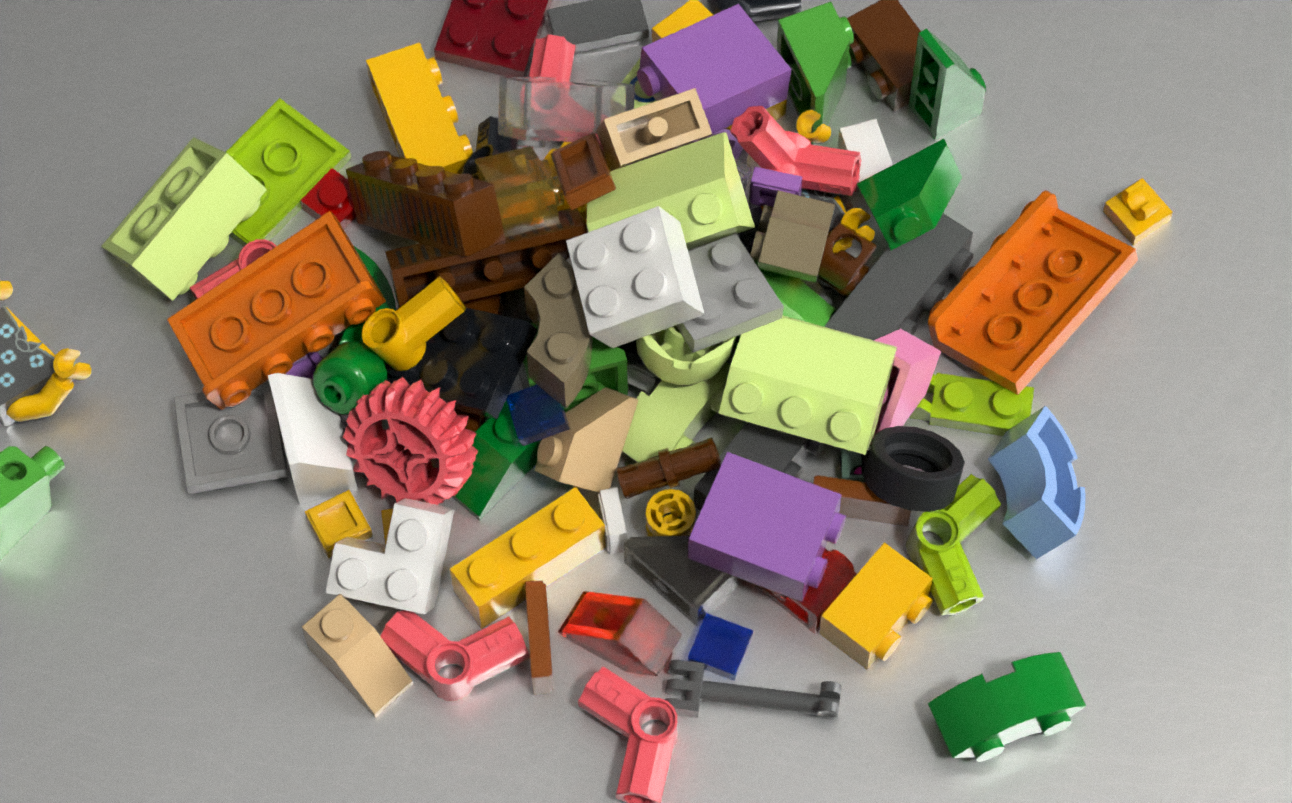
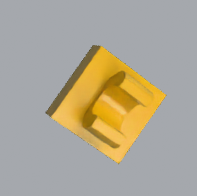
[1103,178,1173,245]

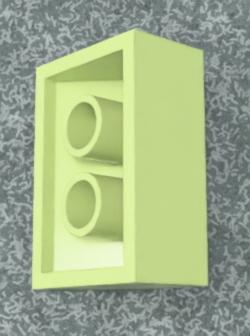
[586,132,755,250]
[101,137,267,301]
[718,315,897,455]

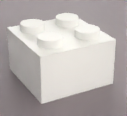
[566,206,705,348]

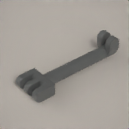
[664,660,841,719]

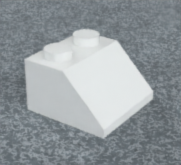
[268,373,357,504]

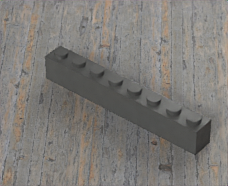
[694,213,974,511]

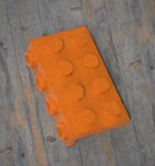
[928,190,1138,395]
[167,211,386,410]

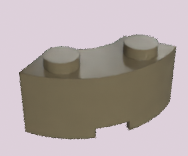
[750,190,835,283]
[524,253,592,408]

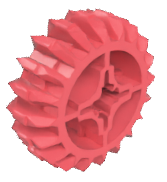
[342,377,478,505]

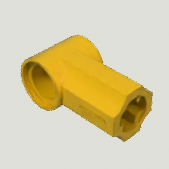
[361,276,466,371]

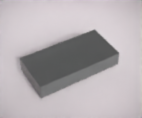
[547,0,649,53]

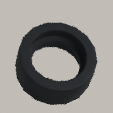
[863,426,965,512]

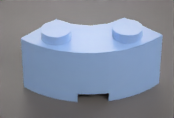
[988,406,1086,559]

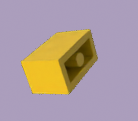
[819,542,933,670]

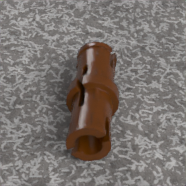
[616,437,722,499]

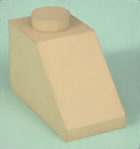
[596,88,712,171]
[534,387,639,493]
[302,594,413,718]

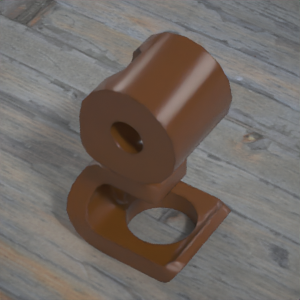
[818,223,877,300]

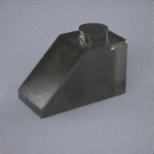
[624,535,739,627]

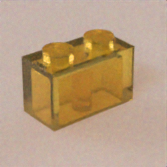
[475,146,564,237]

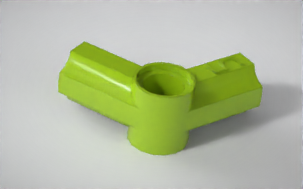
[906,474,1001,616]

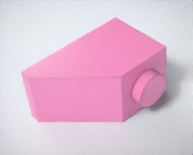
[871,329,941,445]

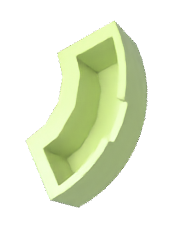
[622,363,730,462]

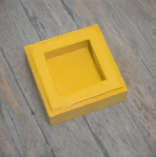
[304,490,373,559]

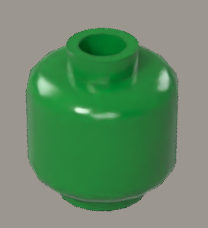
[313,341,387,415]

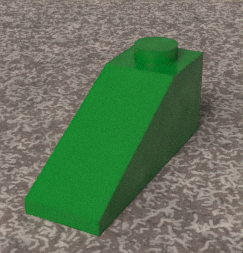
[908,28,986,140]

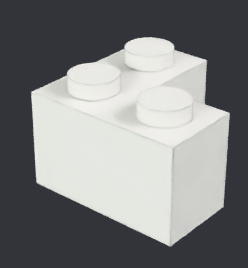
[325,498,454,614]

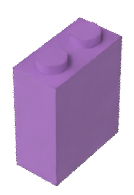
[637,4,791,134]
[688,452,846,602]

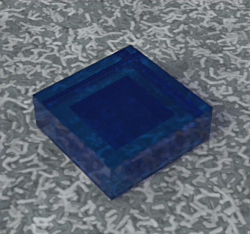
[506,384,570,446]
[688,613,754,681]

